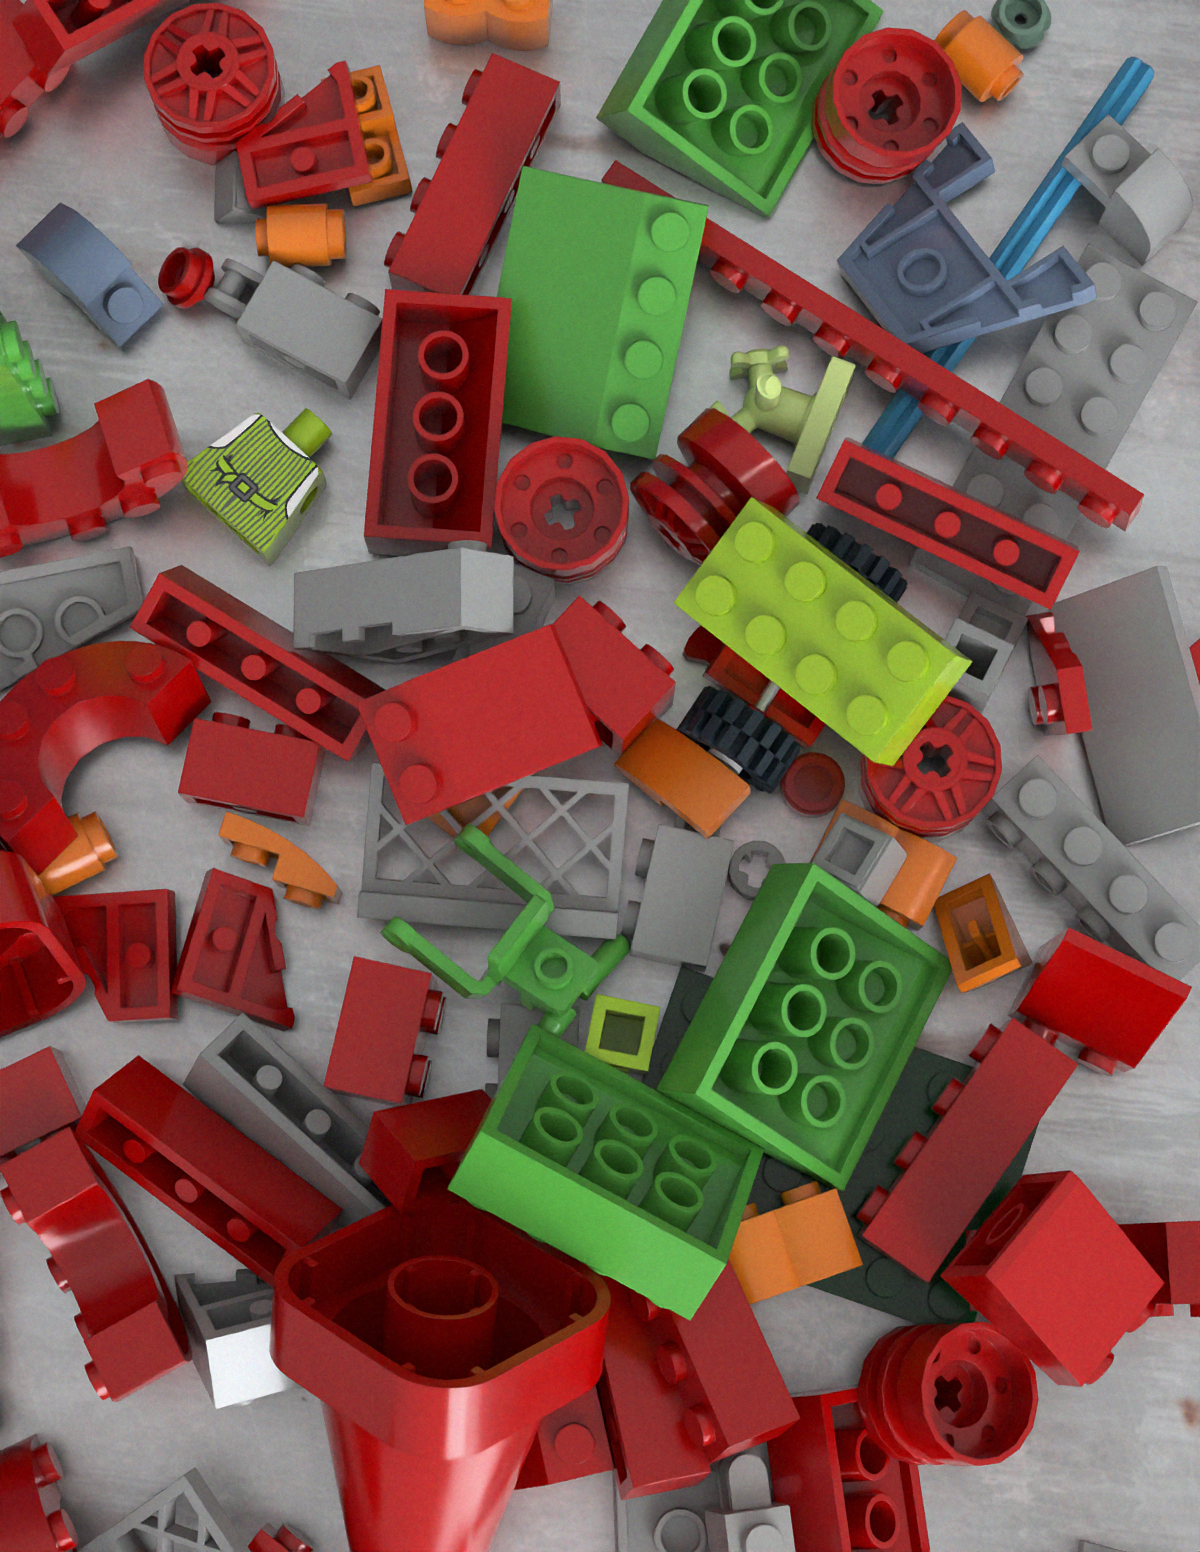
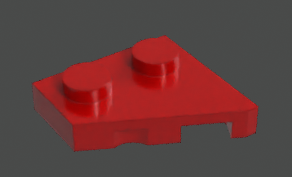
[236,60,373,210]
[1025,612,1093,736]
[170,868,295,1031]
[52,889,178,1023]

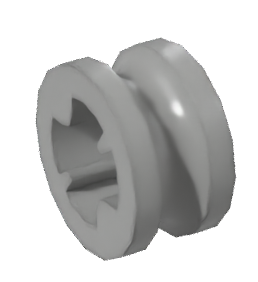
[728,841,786,900]

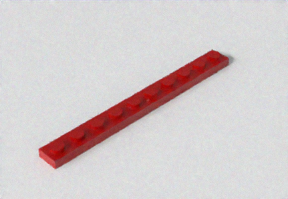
[601,160,1144,531]

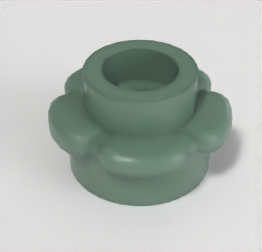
[991,0,1051,49]

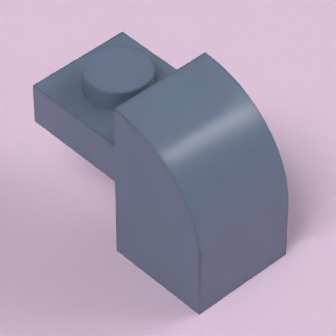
[16,203,164,347]

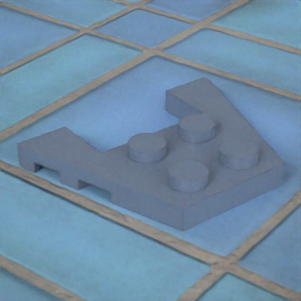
[837,122,1097,353]

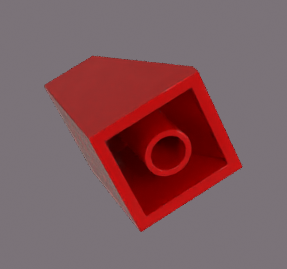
[940,1170,1164,1387]

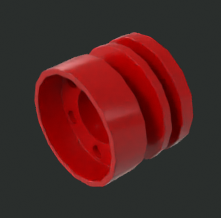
[143,3,285,165]
[811,27,962,185]
[630,408,800,567]
[494,436,629,585]
[857,695,1002,842]
[858,1322,1039,1466]

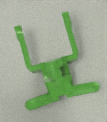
[380,824,630,1038]

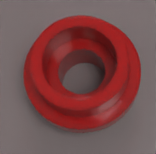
[158,247,215,309]

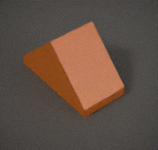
[934,873,1033,993]

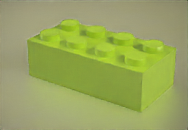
[673,497,973,766]

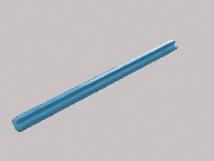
[840,57,1155,515]

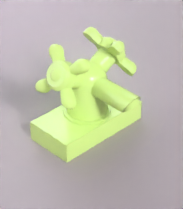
[710,345,856,495]

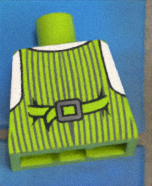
[181,408,332,566]

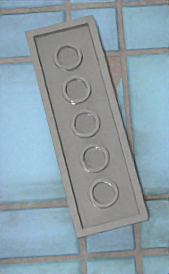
[909,243,1198,616]

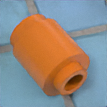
[934,10,1024,102]
[255,203,347,268]
[38,811,118,896]

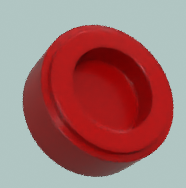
[780,752,845,818]

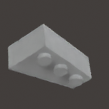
[293,540,514,664]
[174,1269,303,1409]

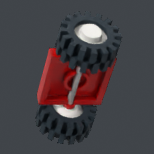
[676,523,908,794]

